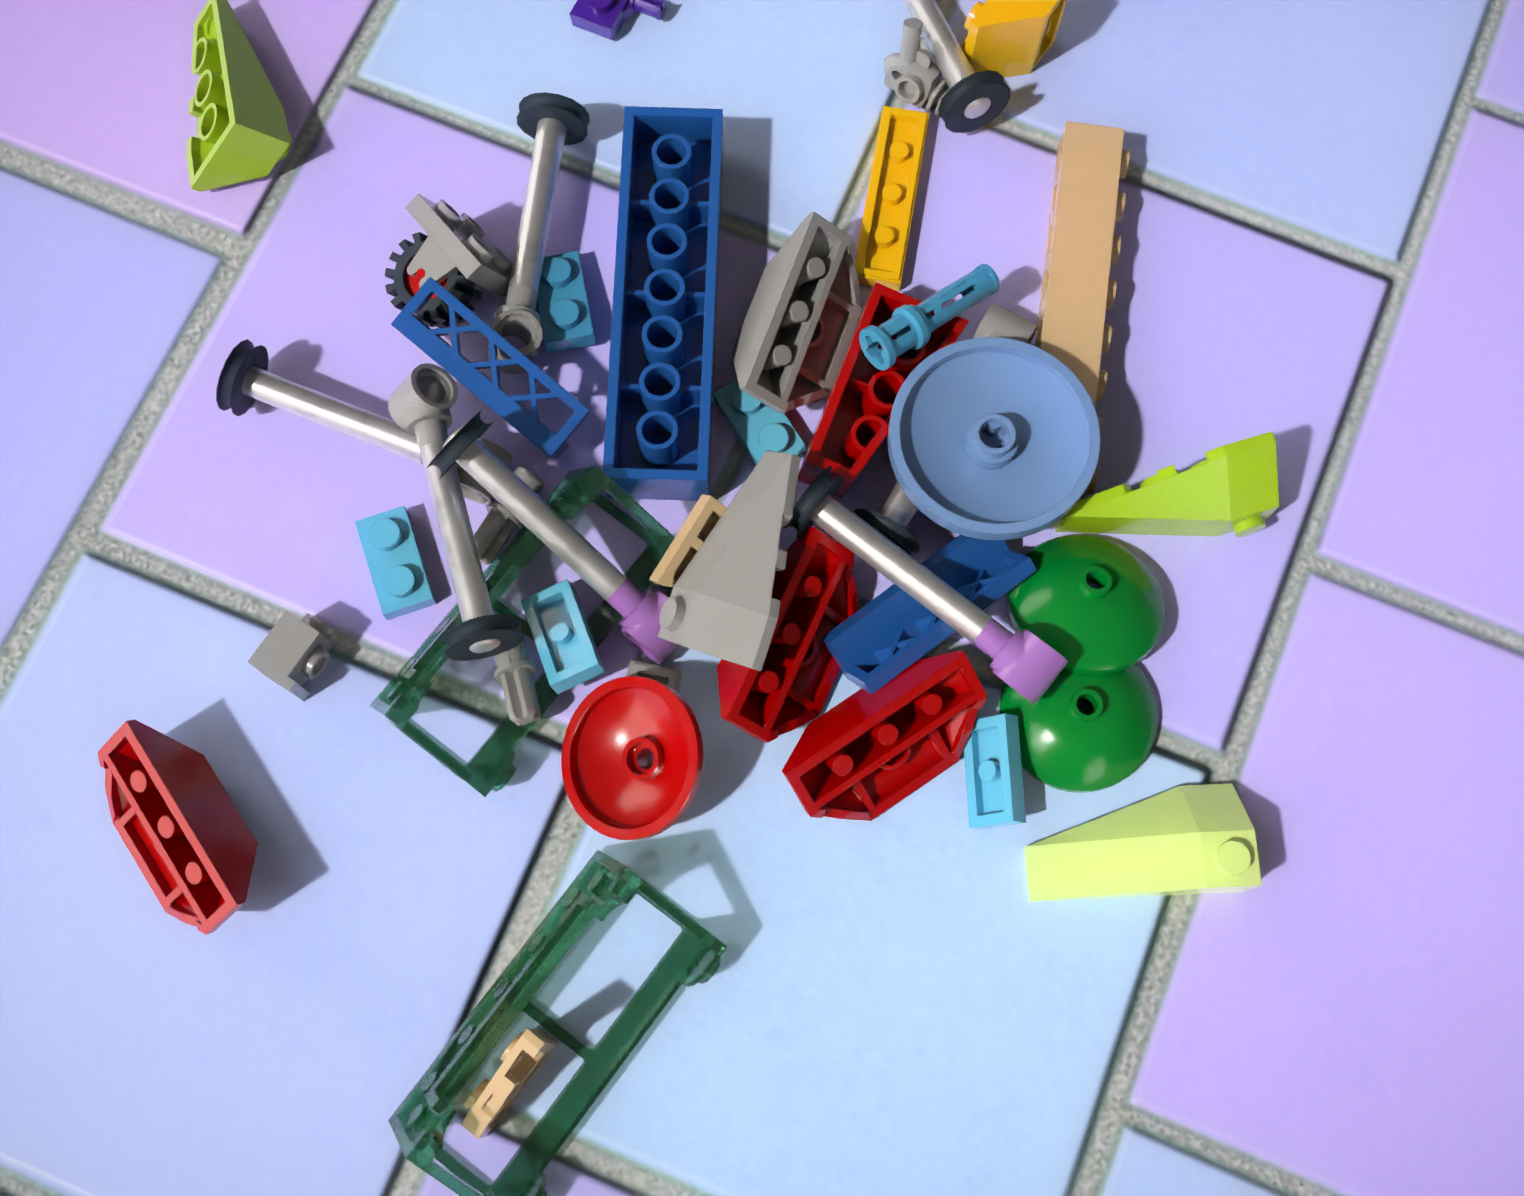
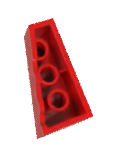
[798,282,969,498]

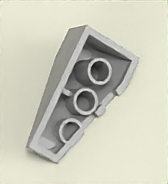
[657,451,801,671]

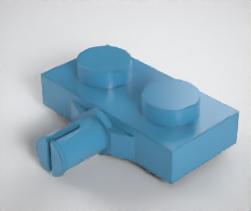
[503,251,596,353]

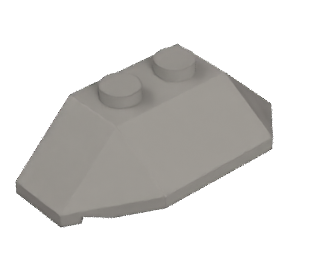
[731,211,862,414]

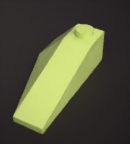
[1024,783,1262,902]

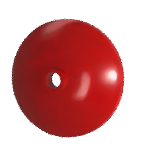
[561,676,704,840]

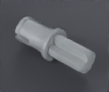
[474,467,545,565]
[494,623,541,726]

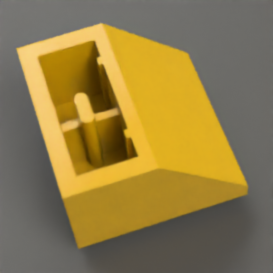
[961,0,1067,78]

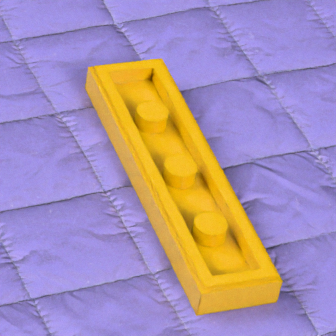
[855,106,930,291]

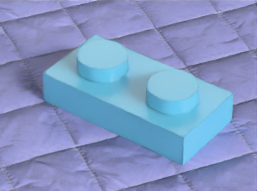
[713,379,808,466]
[355,506,437,620]
[521,579,605,694]
[964,713,1026,829]

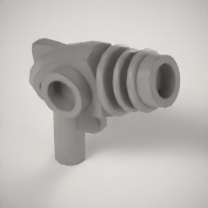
[884,18,950,121]

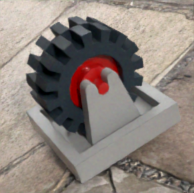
[385,193,513,328]

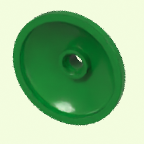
[1007,535,1165,675]
[999,664,1158,793]

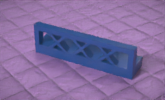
[391,277,591,460]
[821,534,1037,695]

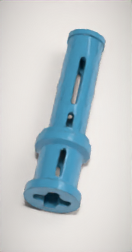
[859,263,1000,371]

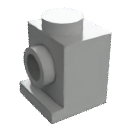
[247,610,334,702]

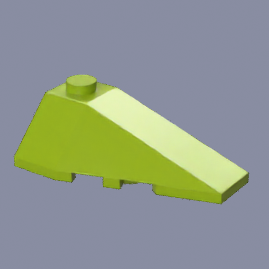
[186,0,292,192]
[1053,431,1279,537]

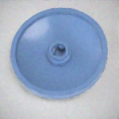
[888,337,1100,541]

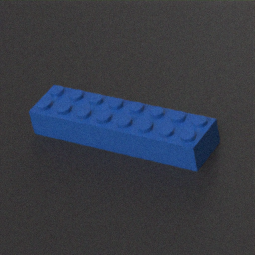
[602,106,724,501]

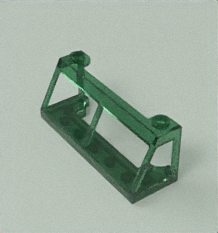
[369,465,675,797]
[388,849,727,1196]

